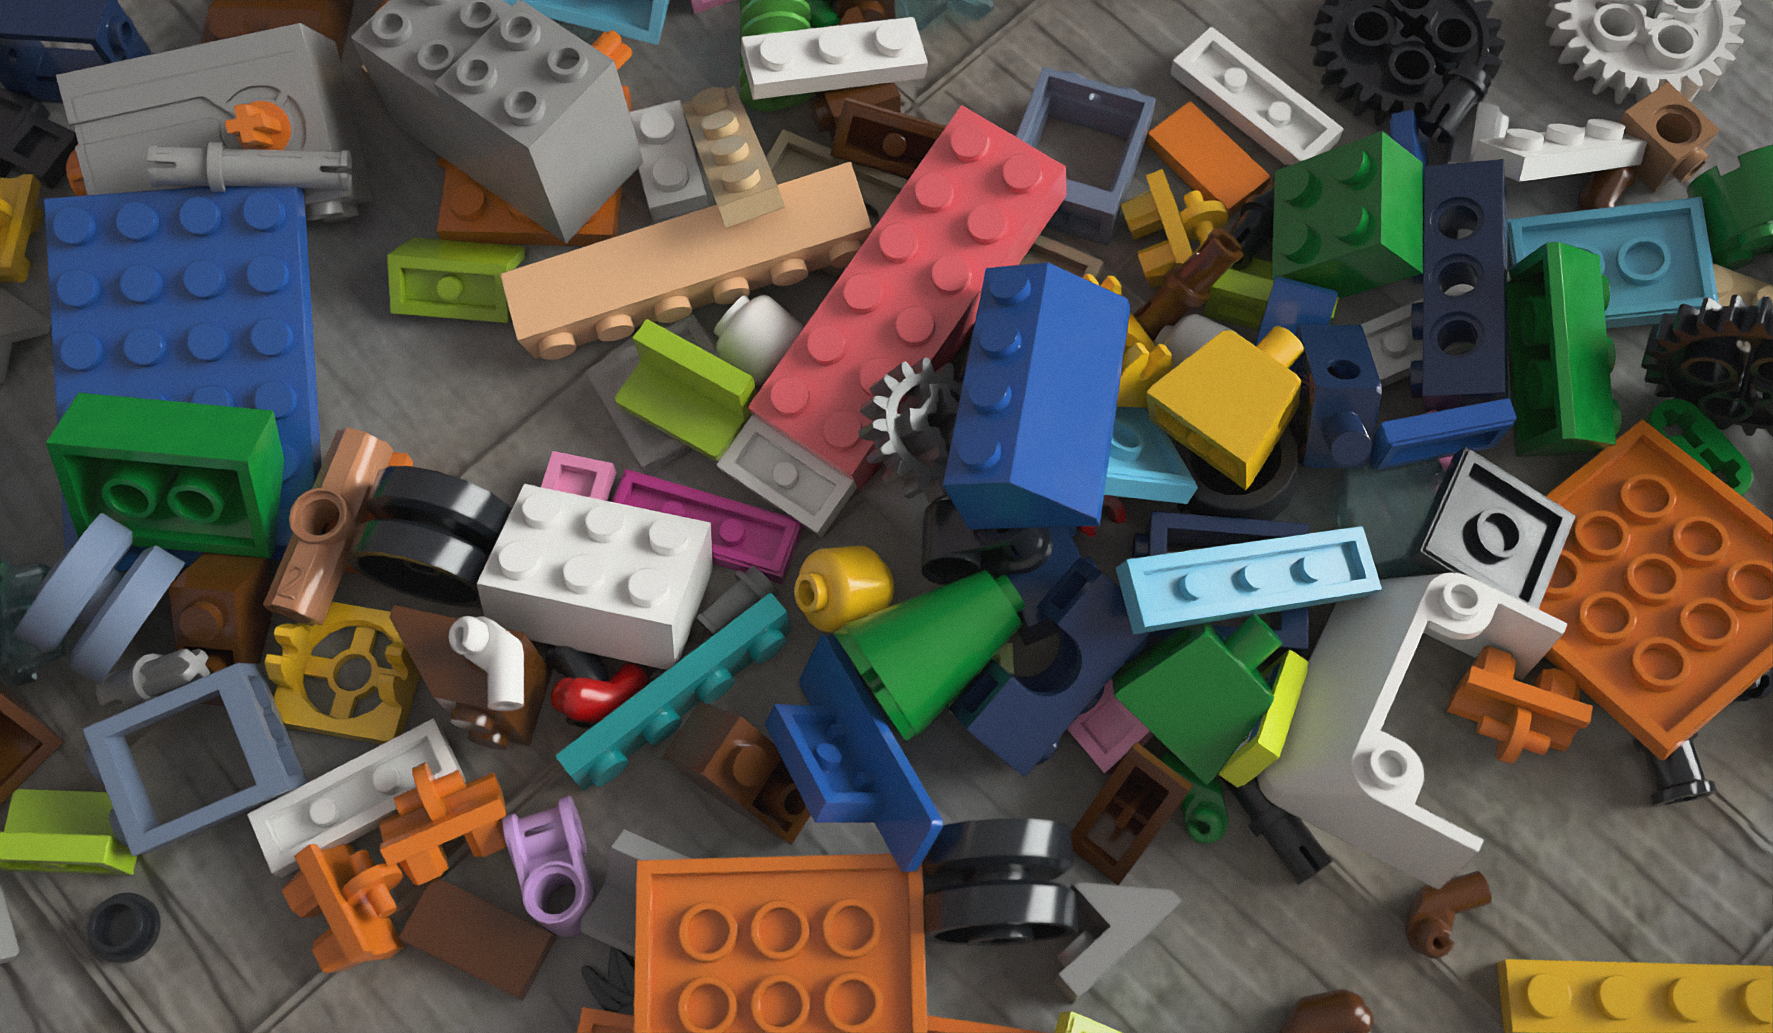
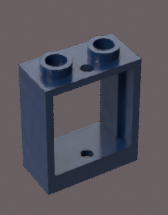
[0,0,154,103]
[1132,511,1309,666]

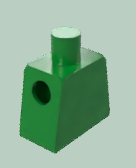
[1112,613,1283,785]

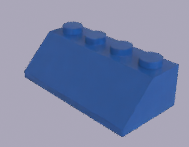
[943,262,1130,529]

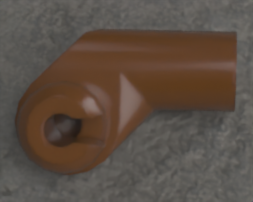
[1578,166,1636,211]
[1405,871,1492,958]
[1279,989,1373,1033]

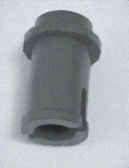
[695,566,779,637]

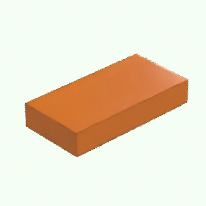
[1145,101,1271,218]

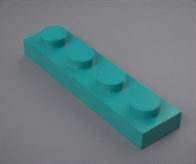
[555,592,792,791]

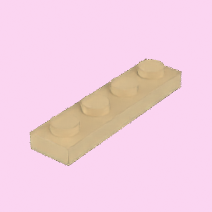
[681,85,785,228]

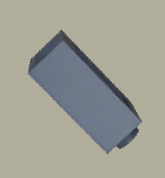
[1016,67,1156,246]
[82,663,307,857]

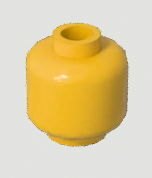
[794,545,894,633]

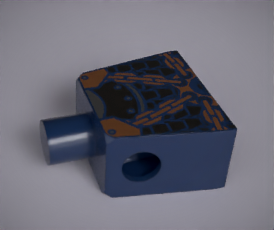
[1288,324,1382,468]

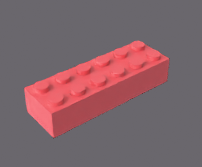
[747,105,1066,491]

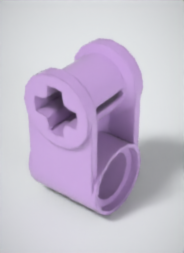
[502,795,597,937]

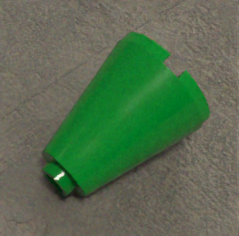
[833,570,1026,742]

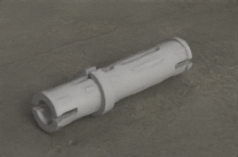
[147,142,352,192]

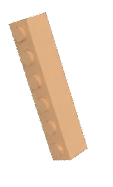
[500,161,873,360]

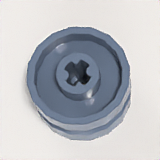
[13,513,185,685]

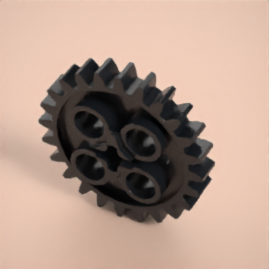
[1310,0,1505,126]
[1641,295,1773,437]

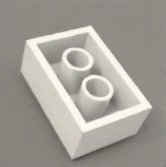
[477,484,713,670]

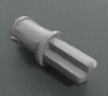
[96,648,210,714]

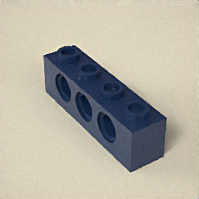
[1410,159,1508,413]

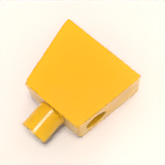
[1147,326,1304,490]

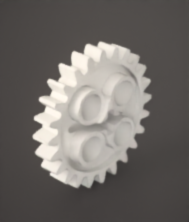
[1546,0,1745,104]

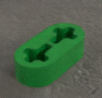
[1644,399,1753,496]

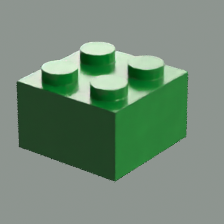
[1272,131,1423,299]

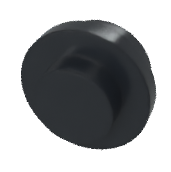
[87,893,161,963]

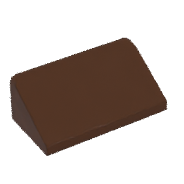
[830,97,946,178]

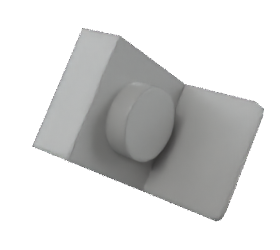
[1054,882,1182,1004]

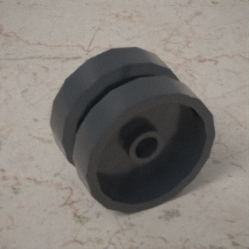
[347,466,512,607]
[922,818,1079,946]

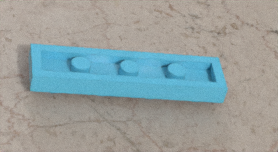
[1116,526,1382,634]

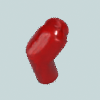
[551,663,649,724]

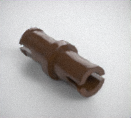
[1134,228,1244,340]

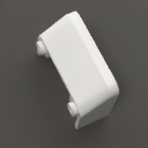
[1257,573,1567,890]

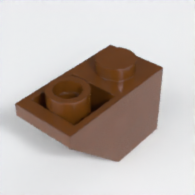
[169,553,272,706]
[662,702,811,845]

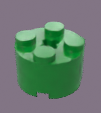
[1686,145,1773,271]

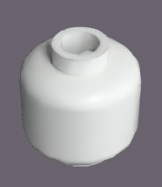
[713,295,804,386]

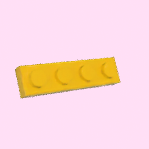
[1497,959,1773,1033]

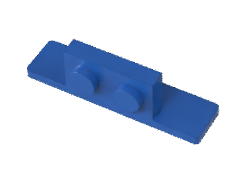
[764,635,943,872]

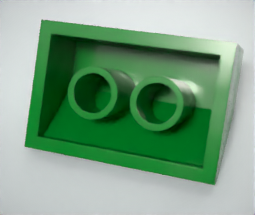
[1507,242,1621,457]
[46,392,284,558]

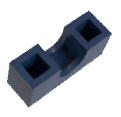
[948,557,1150,778]

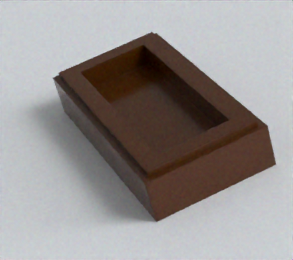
[398,878,556,1001]

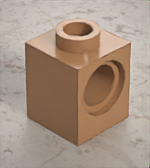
[1618,82,1720,193]

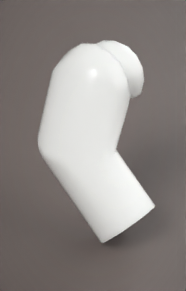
[449,616,524,711]

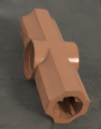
[263,427,394,626]

